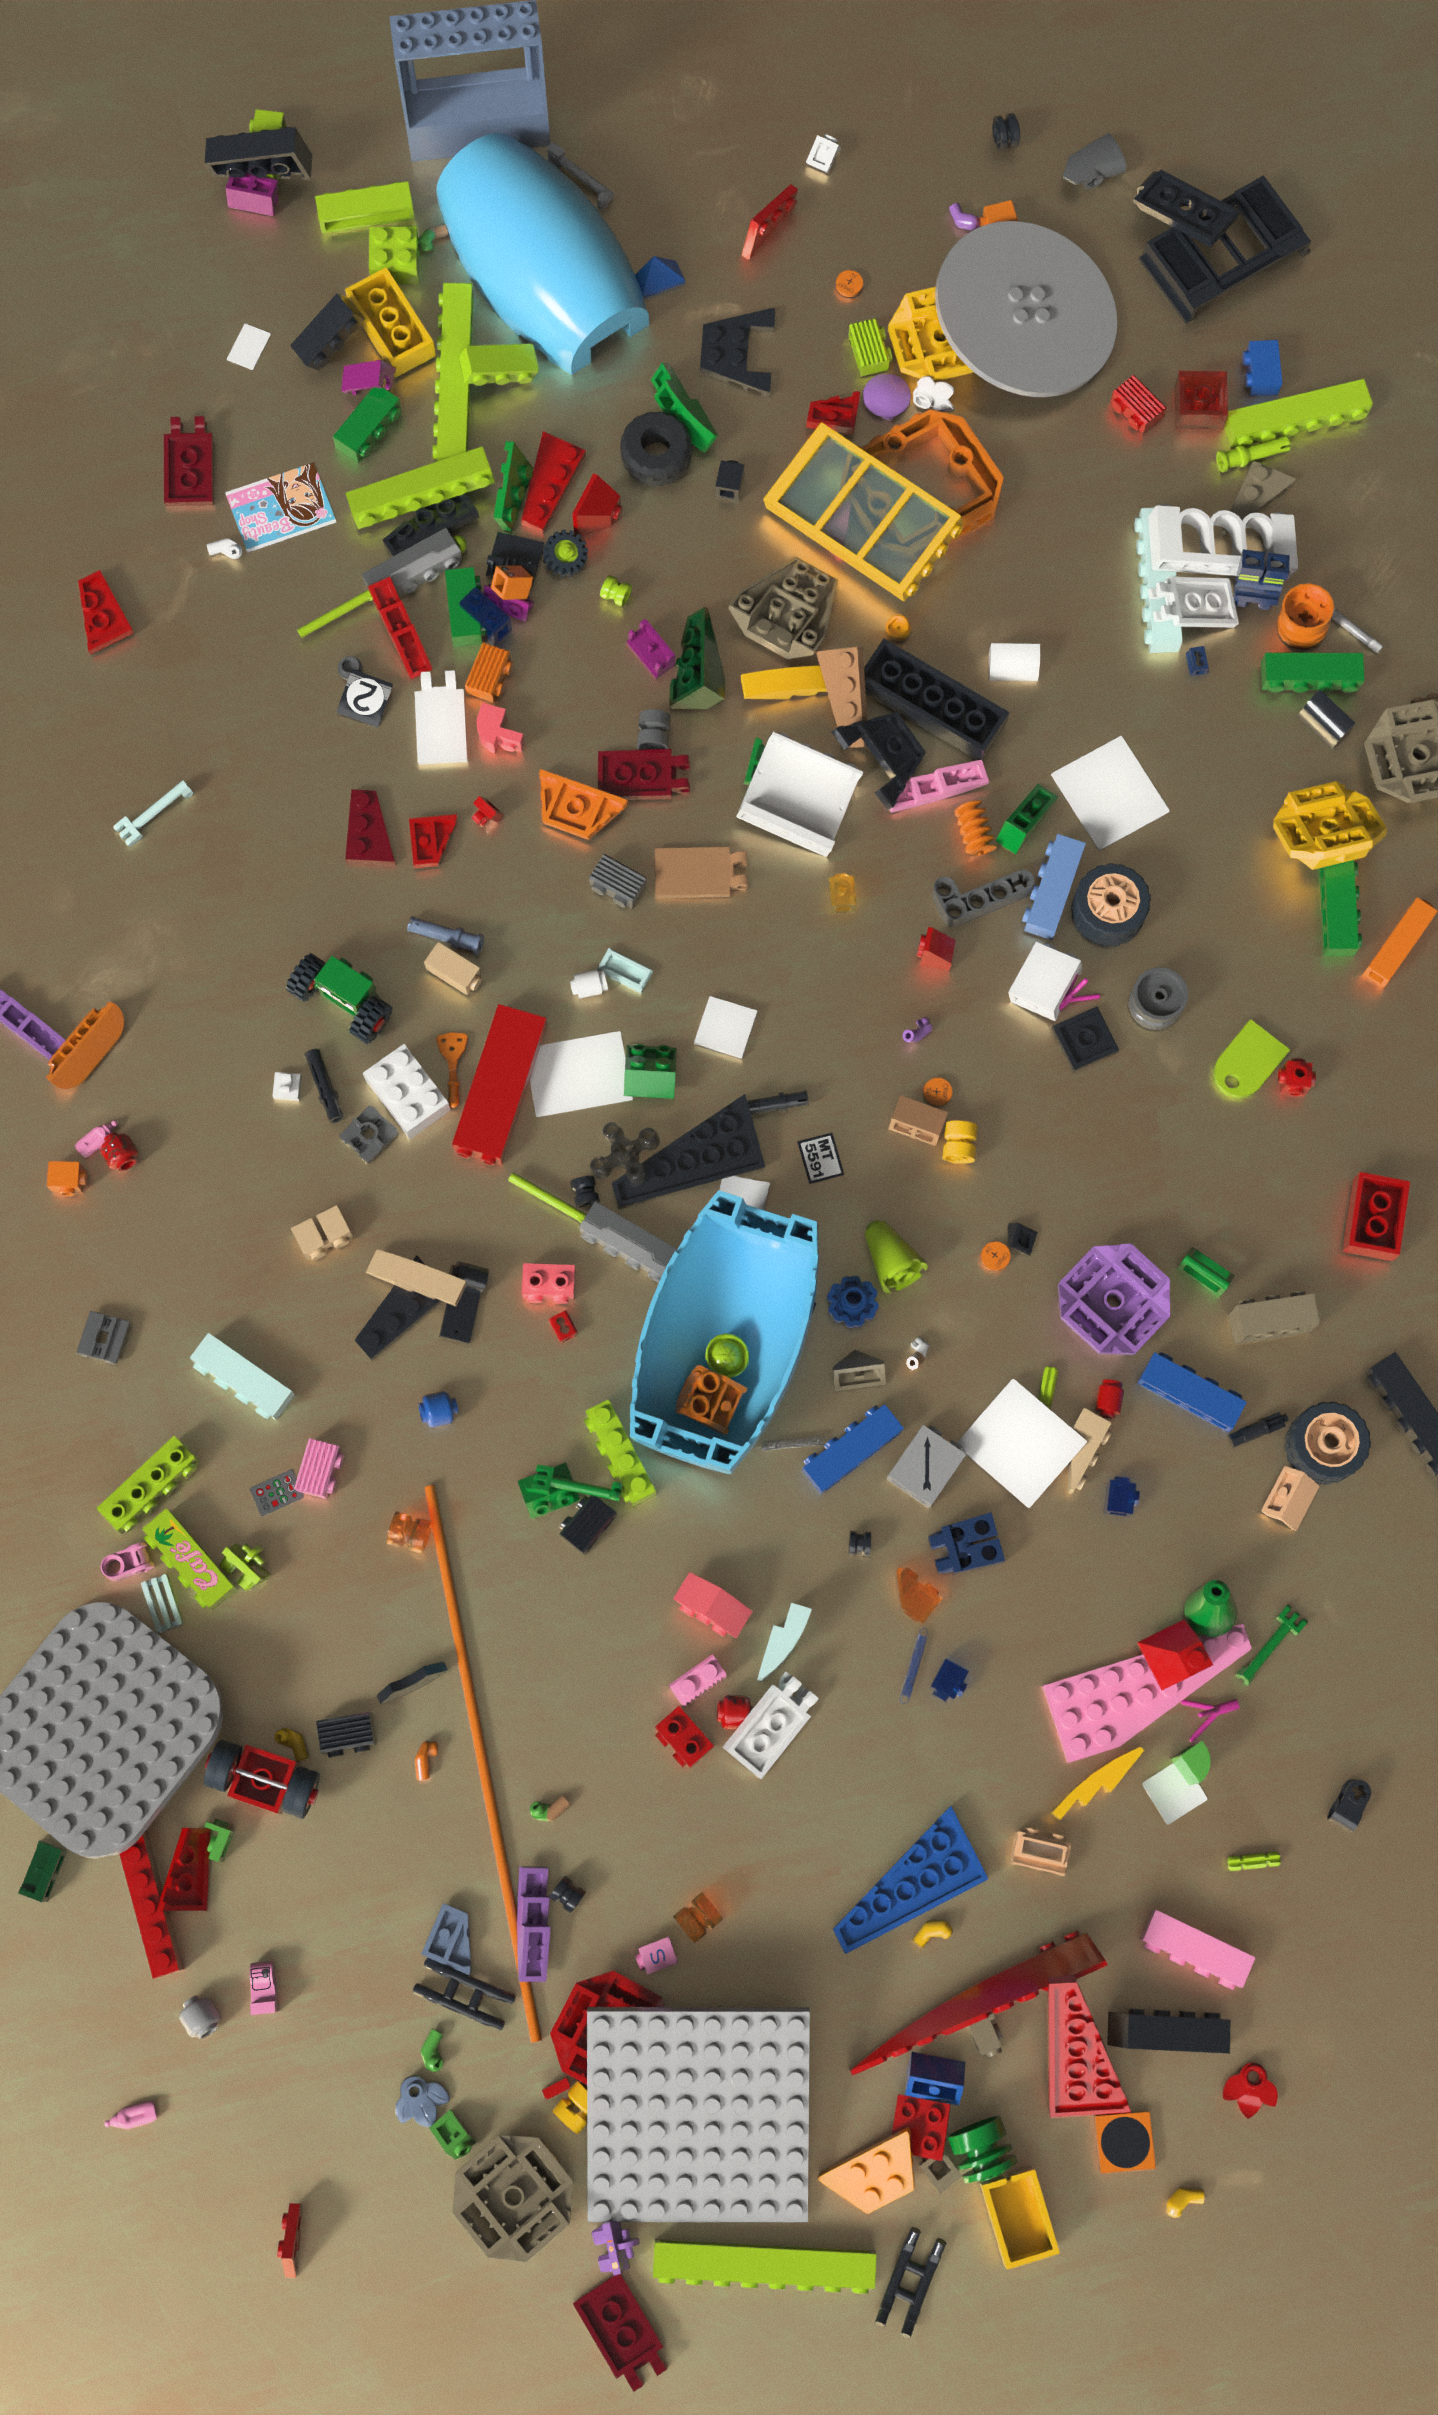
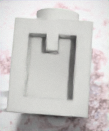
[806,134,841,173]

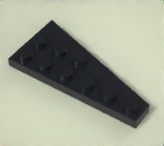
[611,1094,765,1208]

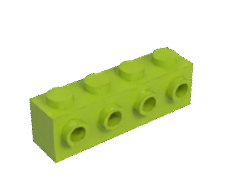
[584,1399,656,1507]
[96,1436,199,1534]

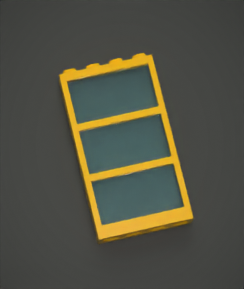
[763,422,963,602]

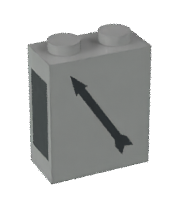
[887,1425,966,1509]

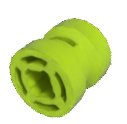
[600,575,632,607]

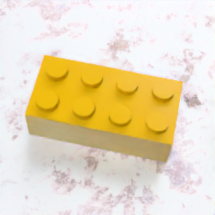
[345,267,436,378]

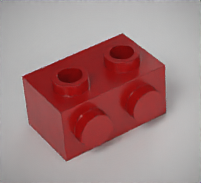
[655,1706,714,1768]

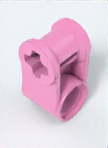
[101,1542,155,1581]

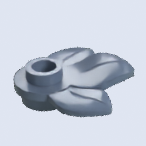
[395,2075,450,2127]

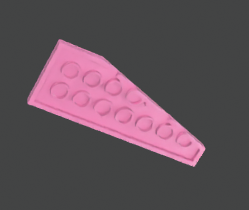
[1043,1624,1252,1763]

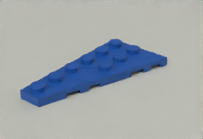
[833,1806,988,1954]

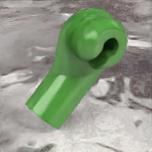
[421,2028,444,2072]

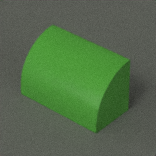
[1171,1741,1211,1786]

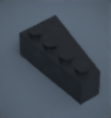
[1107,2008,1231,2054]

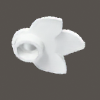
[913,376,955,412]

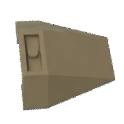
[729,557,838,659]

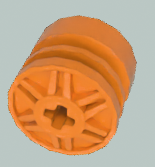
[1277,583,1334,649]

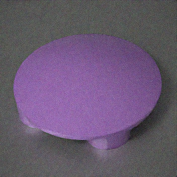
[863,374,911,420]

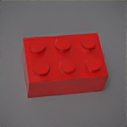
[1342,1172,1410,1261]

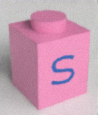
[635,1936,678,1975]

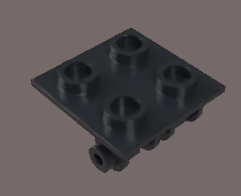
[486,532,545,586]

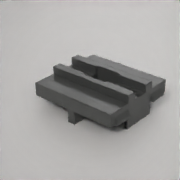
[339,1105,399,1164]
[77,1311,130,1365]

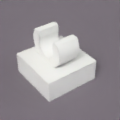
[273,1072,302,1101]

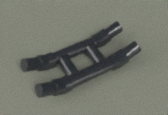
[413,1958,516,2031]
[875,2227,947,2338]

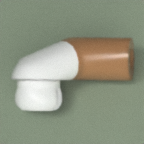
[906,1336,929,1369]

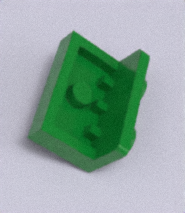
[517,1462,580,1518]

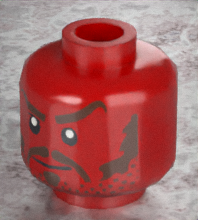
[100,1132,138,1171]

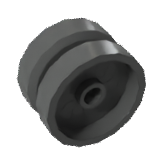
[1128,967,1188,1030]

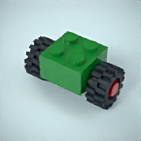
[286,953,393,1044]

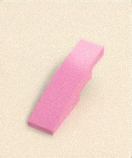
[890,760,989,813]

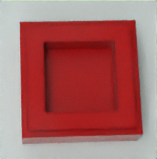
[542,2076,572,2100]

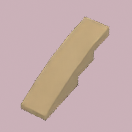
[366,1249,467,1307]

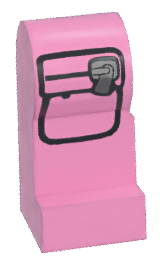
[250,1961,279,2015]

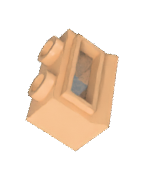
[1010,1827,1071,1876]

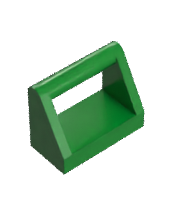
[1177,1247,1235,1298]

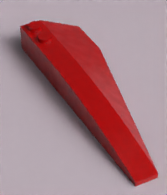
[849,1930,1108,2076]

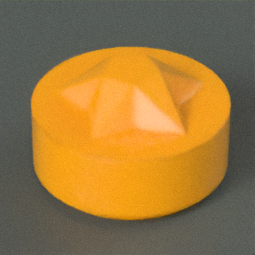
[886,615,911,641]

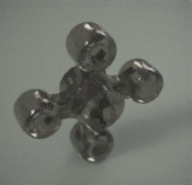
[590,1122,660,1185]

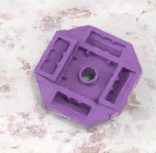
[1058,1244,1170,1355]

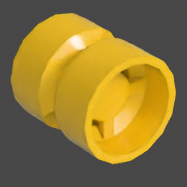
[942,1121,978,1163]
[552,2080,587,2134]

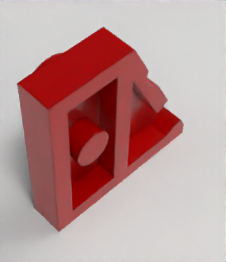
[806,391,860,435]
[277,2203,302,2278]

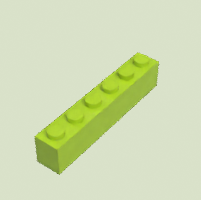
[1223,379,1373,448]
[345,446,495,529]

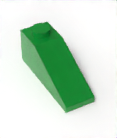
[995,784,1058,854]

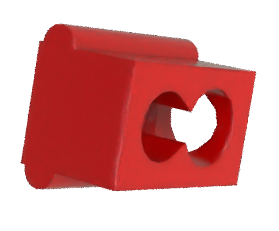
[548,1310,578,1343]

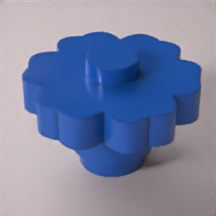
[827,1276,879,1329]

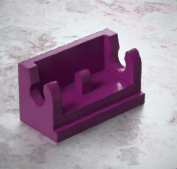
[225,174,279,216]
[341,360,396,395]
[627,618,675,679]

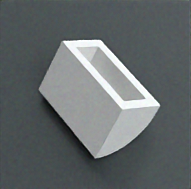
[989,643,1040,681]

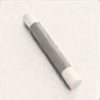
[1332,608,1384,654]

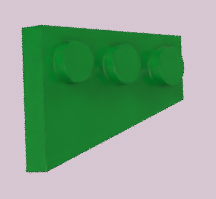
[493,441,533,531]

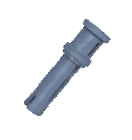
[407,916,484,956]

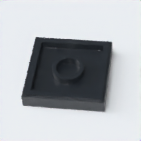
[1051,1006,1119,1072]

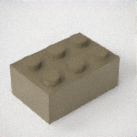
[1228,1291,1320,1345]

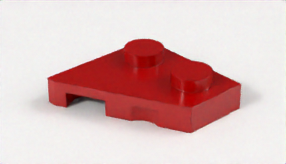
[409,814,457,868]

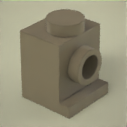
[968,2012,1003,2058]
[919,2152,962,2194]

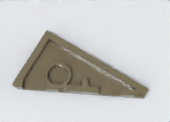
[1220,461,1296,537]

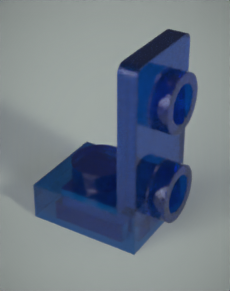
[459,588,512,646]

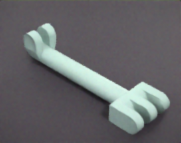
[113,780,193,847]

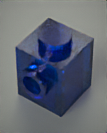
[1103,1476,1140,1517]
[929,1658,969,1702]

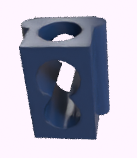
[1186,646,1209,676]

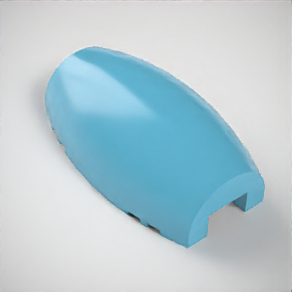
[436,133,649,375]
[630,1190,819,1474]

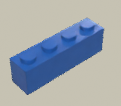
[1137,1352,1247,1433]
[802,1404,904,1495]

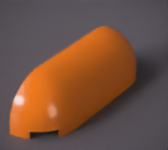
[46,1002,124,1089]

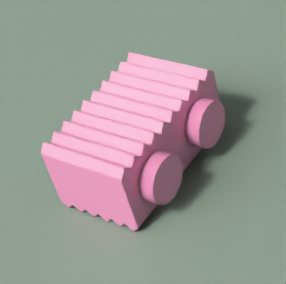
[294,1438,344,1499]
[669,1654,726,1707]

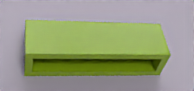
[315,181,415,234]

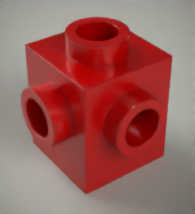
[1278,1058,1316,1096]

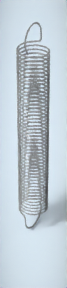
[754,1435,831,1451]

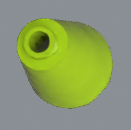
[864,1220,928,1293]

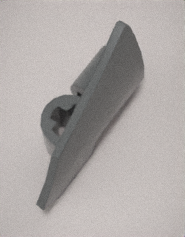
[1062,133,1126,189]

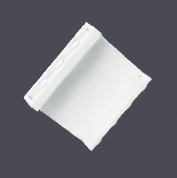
[736,732,863,857]

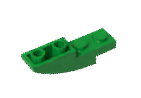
[651,362,718,452]

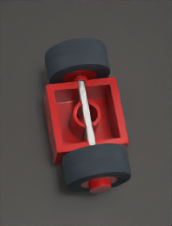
[204,1739,320,1819]

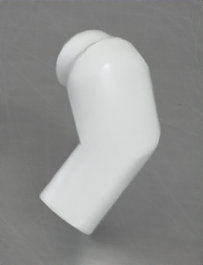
[206,538,242,559]

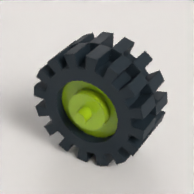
[542,530,588,578]

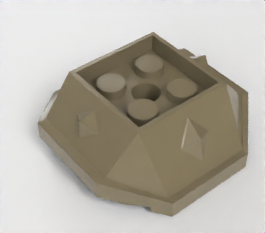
[1364,699,1438,803]
[453,2134,574,2262]

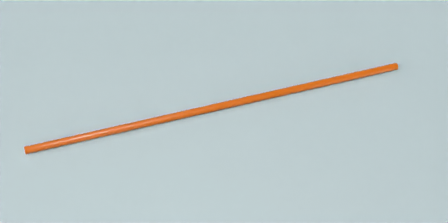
[424,1485,542,2043]

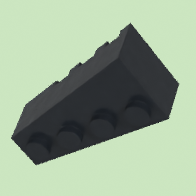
[205,127,312,180]

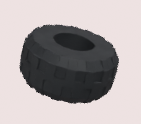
[620,412,692,486]

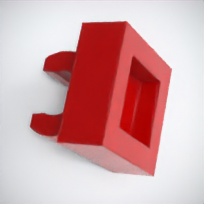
[472,796,504,826]

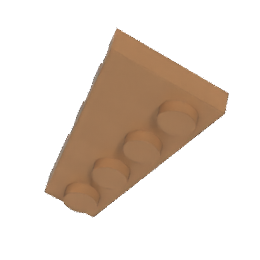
[816,647,867,748]

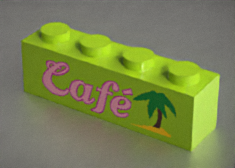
[142,1508,237,1610]

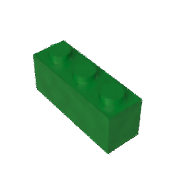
[333,387,402,463]
[445,567,486,648]

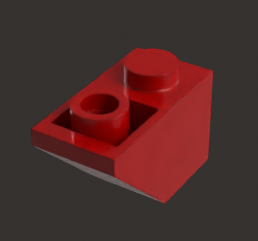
[917,927,956,971]

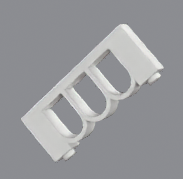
[1148,504,1298,579]

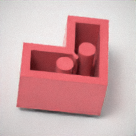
[673,1572,753,1638]

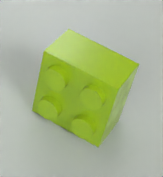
[369,226,419,285]

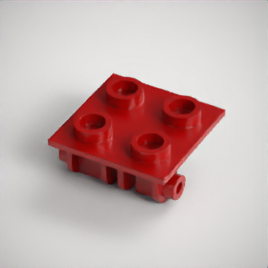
[892,2094,951,2161]

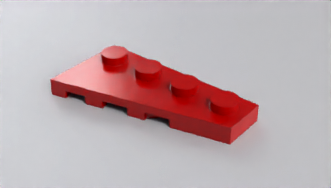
[521,431,586,534]

